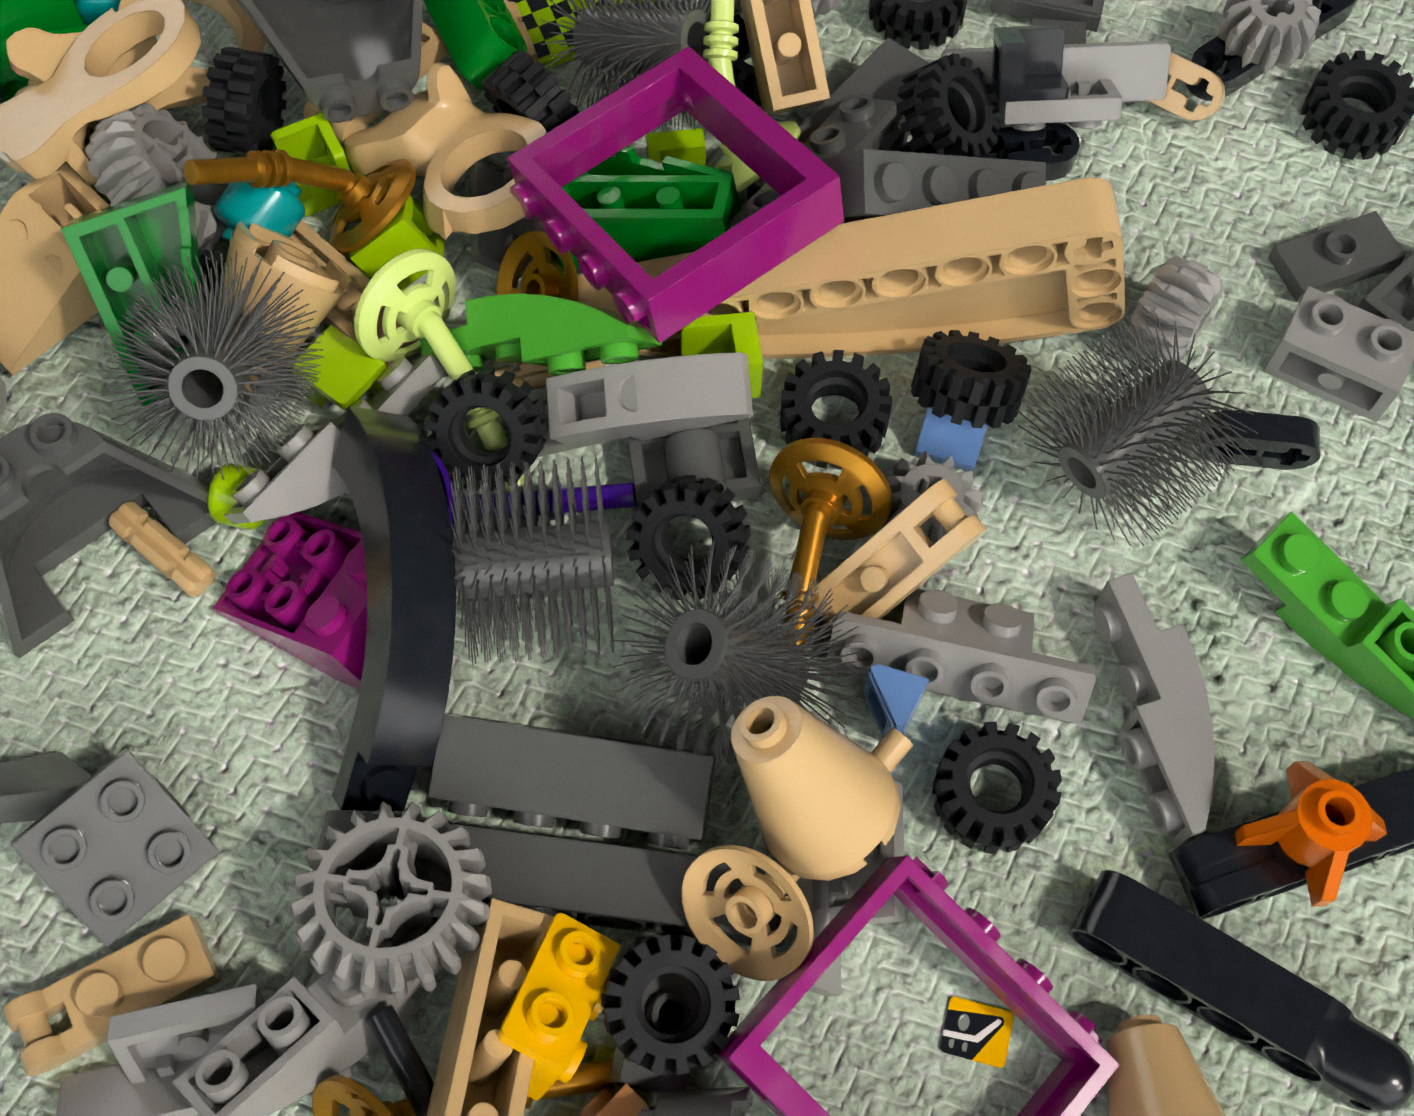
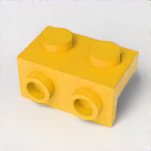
[498,913,621,1101]

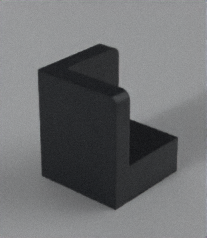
[991,25,1069,102]

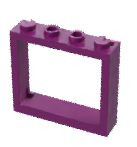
[507,46,844,343]
[715,855,1120,1116]

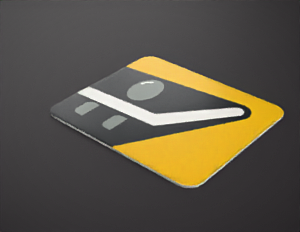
[940,997,1014,1068]

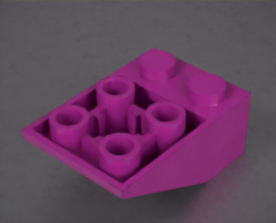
[212,512,367,689]

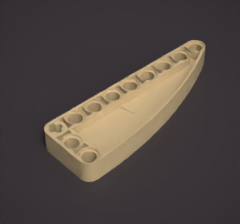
[577,177,1125,359]

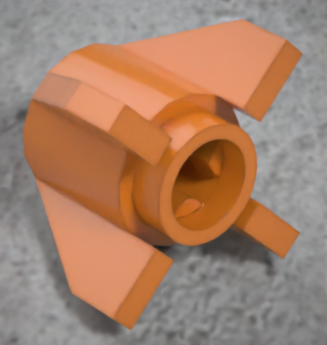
[1235,761,1387,907]

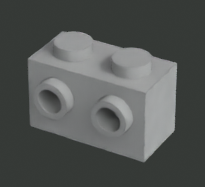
[1264,286,1414,422]

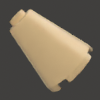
[217,222,352,399]
[731,696,901,881]
[1107,1015,1226,1116]

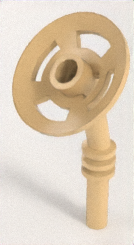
[681,728,913,981]

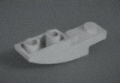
[528,352,753,457]
[224,354,447,524]
[1093,573,1215,849]
[172,928,462,1116]

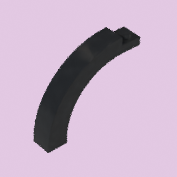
[332,406,456,811]

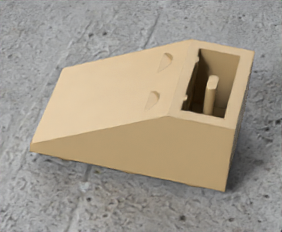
[0,162,109,376]

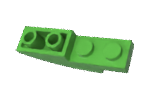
[420,293,662,376]
[1241,511,1414,720]

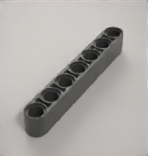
[318,810,788,948]

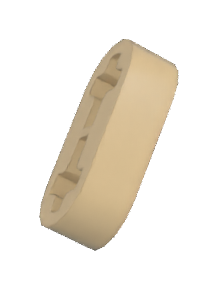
[1149,52,1225,121]

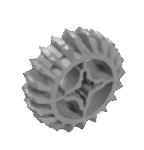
[84,102,229,256]
[290,801,492,1001]

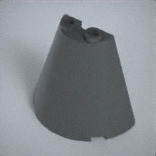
[237,0,423,123]
[0,413,217,659]

